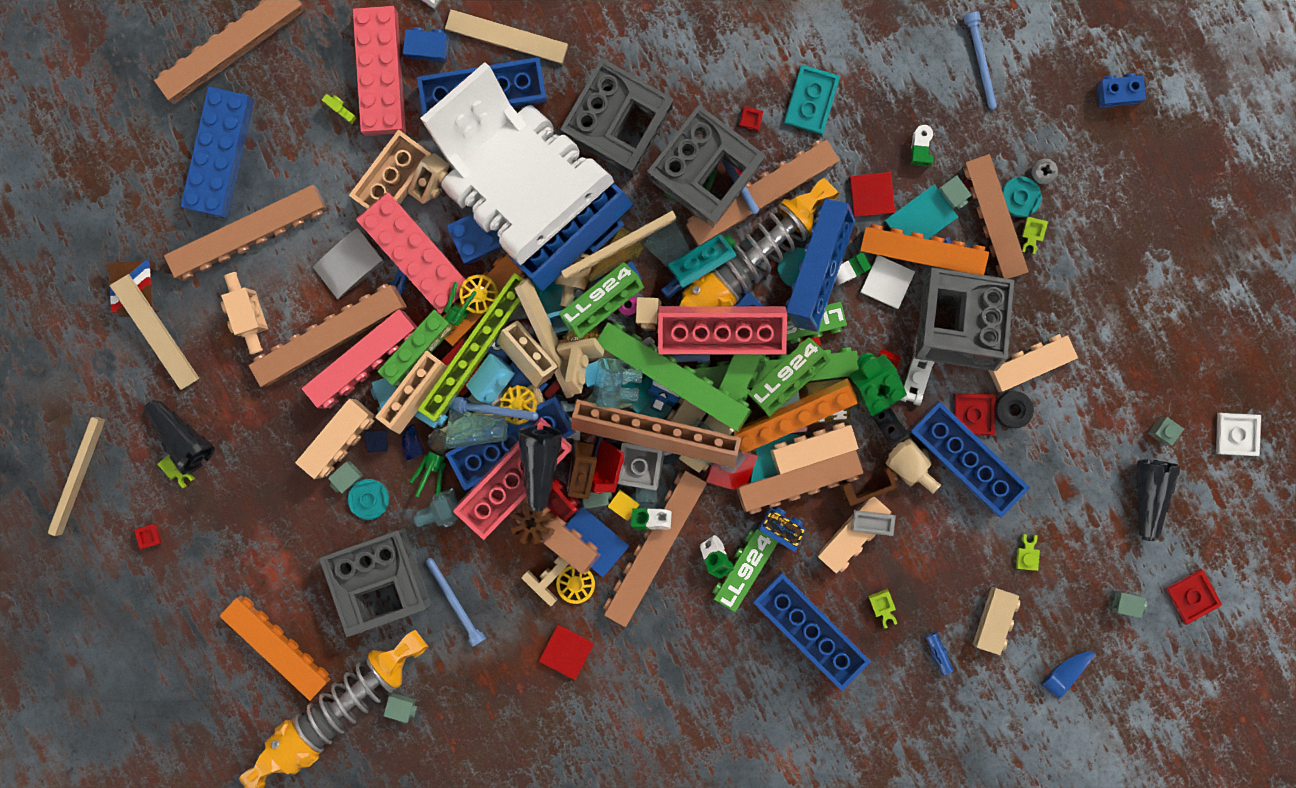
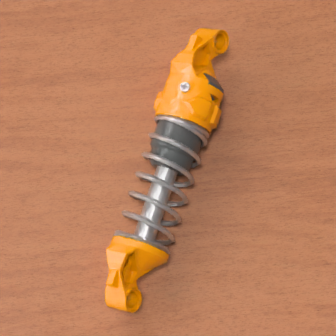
[656,178,839,334]
[239,630,429,788]

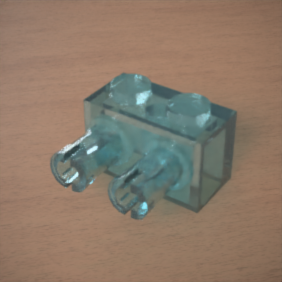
[593,358,642,408]
[414,488,459,528]

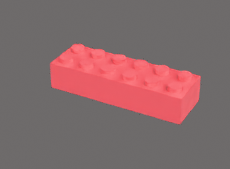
[353,6,406,136]
[356,191,471,314]
[658,306,787,354]
[302,309,418,409]
[453,417,571,540]

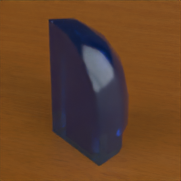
[401,424,426,461]

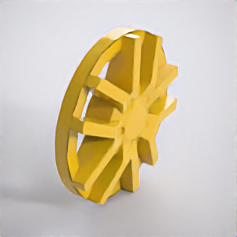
[459,275,498,314]
[500,385,537,425]
[556,566,595,604]

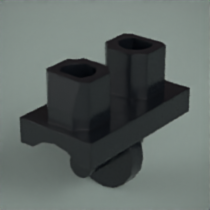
[874,407,910,448]

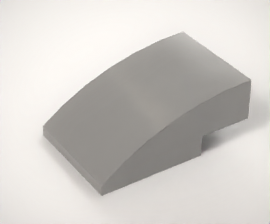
[313,227,385,300]
[618,442,665,490]

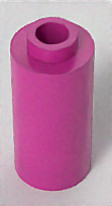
[618,296,637,318]

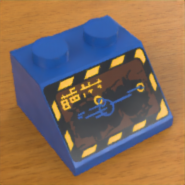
[757,506,806,552]

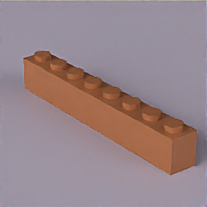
[154,0,306,104]
[686,140,840,247]
[164,185,327,281]
[249,284,407,387]
[571,399,741,468]
[603,470,707,627]

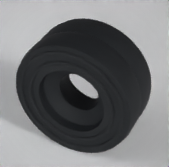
[995,391,1034,428]

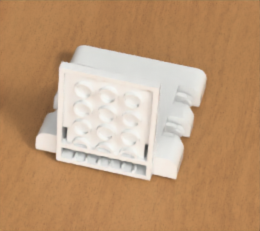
[420,62,614,265]

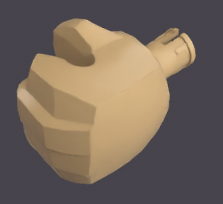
[554,252,591,307]
[886,438,941,494]

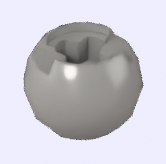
[1032,158,1058,184]

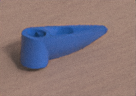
[1042,651,1095,699]

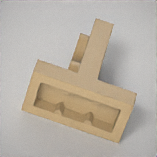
[557,338,604,394]
[521,556,569,606]

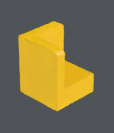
[608,489,640,520]

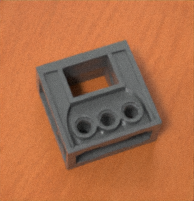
[560,58,674,177]
[647,105,766,228]
[915,268,1014,371]
[319,528,432,637]

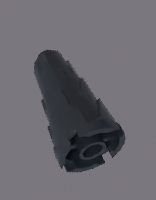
[144,400,215,475]
[518,425,562,511]
[1136,459,1180,541]

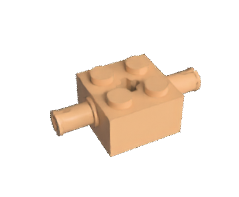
[221,272,268,354]

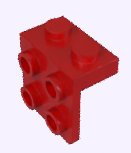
[590,439,624,494]
[547,478,580,521]

